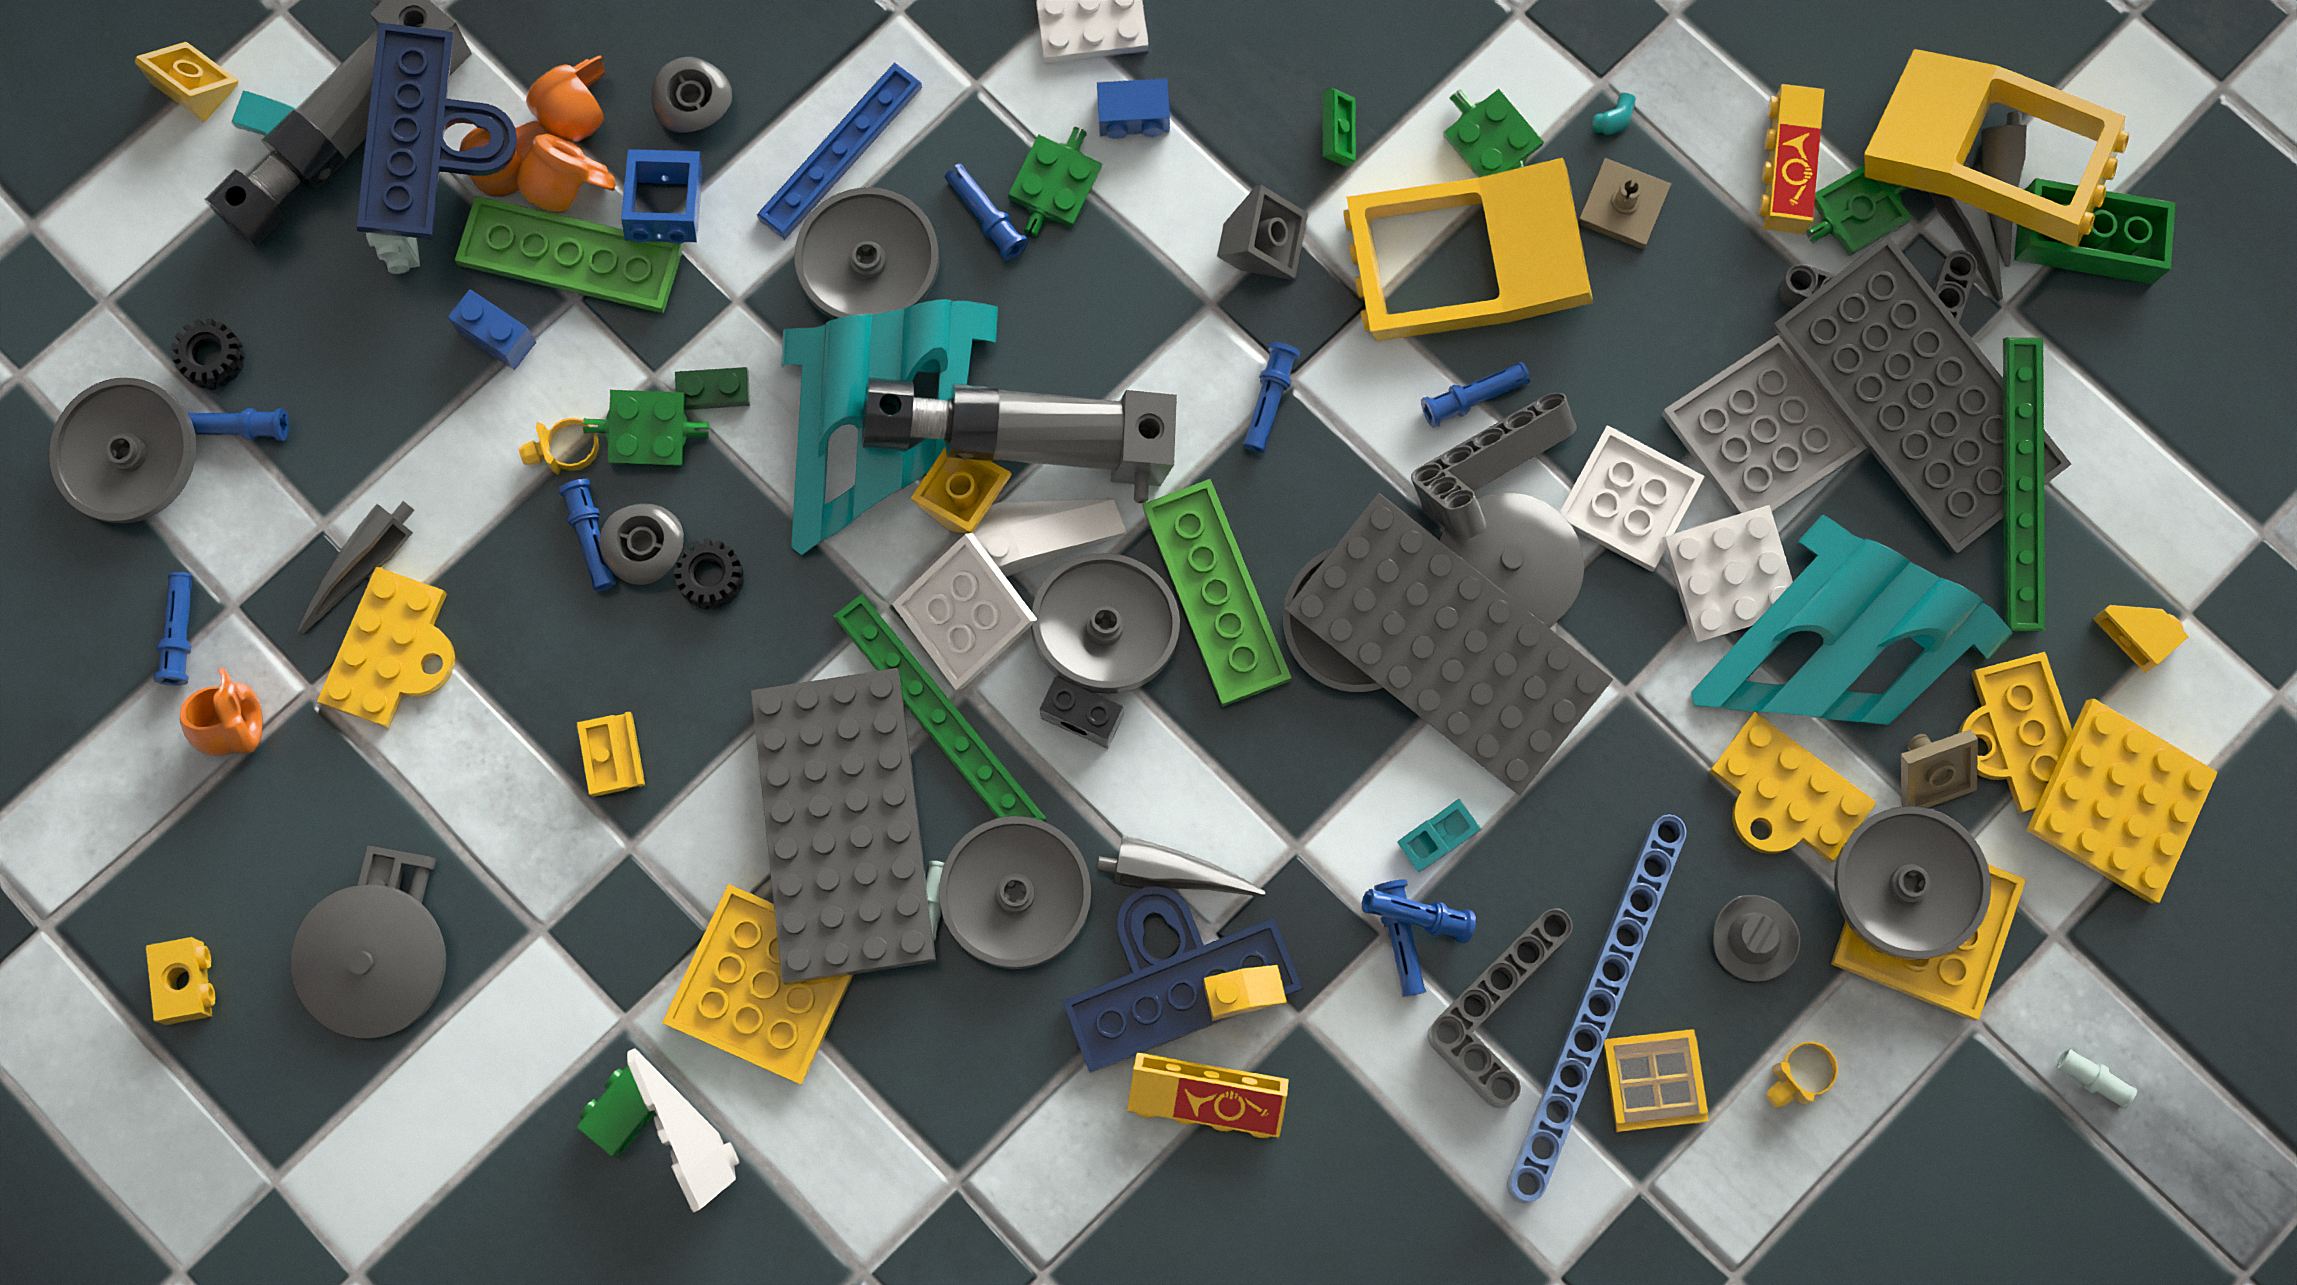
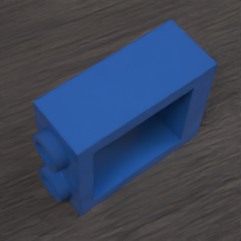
[621,149,703,244]

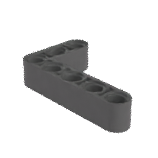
[1778,250,1978,322]
[1411,393,1577,539]
[1427,908,1573,1108]

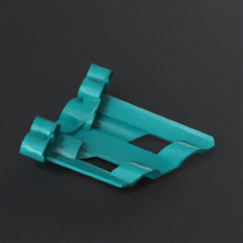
[781,299,998,555]
[1691,515,2013,725]

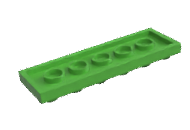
[455,195,683,313]
[1142,479,1291,707]

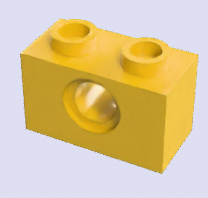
[146,937,215,1025]

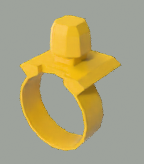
[518,418,599,475]
[1766,1042,1838,1108]

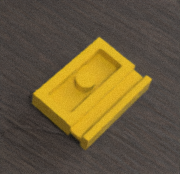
[577,712,645,797]

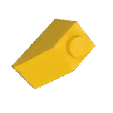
[2093,605,2189,673]
[1203,965,1287,1021]

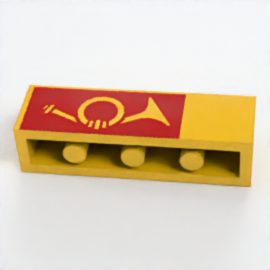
[1758,84,1824,234]
[1127,1053,1289,1138]

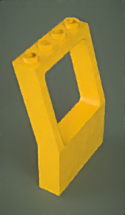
[1864,49,2130,248]
[1343,158,1593,341]

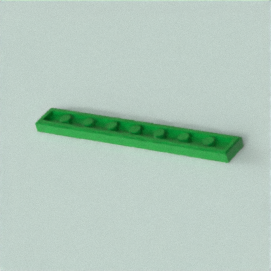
[2003,337,2045,632]
[833,594,1046,822]

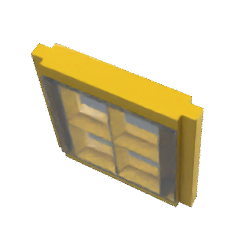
[1603,1029,1708,1132]

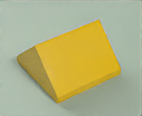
[135,42,239,123]
[910,446,1012,534]

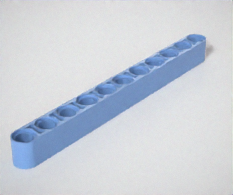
[1507,814,1687,1203]

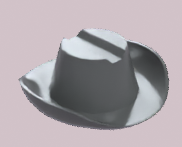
[651,57,732,133]
[599,503,684,585]
[1713,895,1801,982]

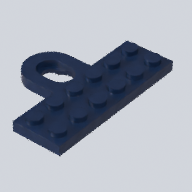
[356,22,517,240]
[1062,886,1303,1073]

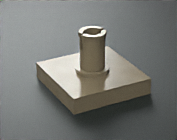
[1578,158,1671,250]
[1901,729,1978,808]

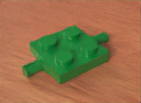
[1443,89,1544,178]
[1008,127,1103,237]
[1806,165,1912,257]
[583,390,709,466]

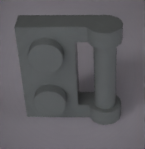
[358,845,437,904]

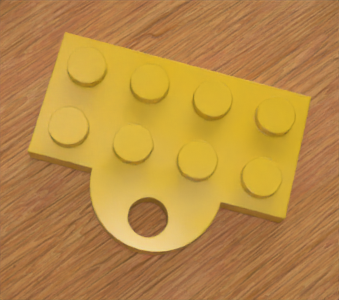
[317,567,455,729]
[1958,652,2072,814]
[1709,712,1877,863]

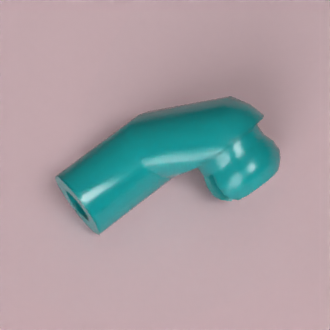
[1592,93,1636,135]

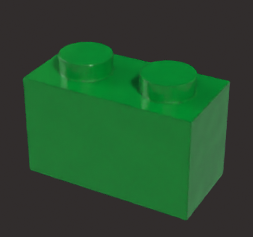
[577,1066,656,1159]

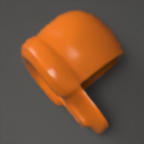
[526,56,605,143]
[459,121,547,197]
[517,134,616,213]
[180,668,263,756]

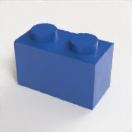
[1097,78,1170,139]
[448,289,536,370]

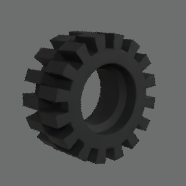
[171,318,245,389]
[674,538,744,610]

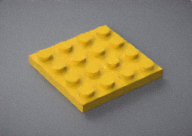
[2026,698,2218,904]
[1831,864,2026,1021]
[662,884,854,1085]

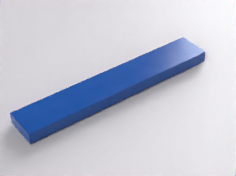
[756,62,922,240]

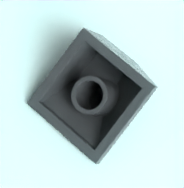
[1217,185,1308,280]

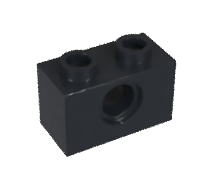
[1039,676,1124,749]

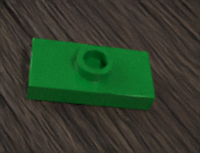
[1322,87,1356,167]

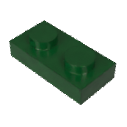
[675,367,750,410]

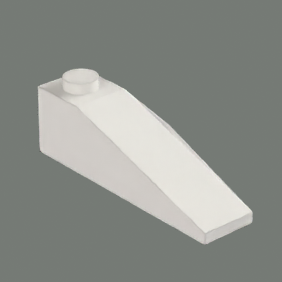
[973,499,1127,577]
[628,1049,739,1212]

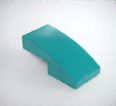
[231,90,296,136]
[1397,799,1482,873]

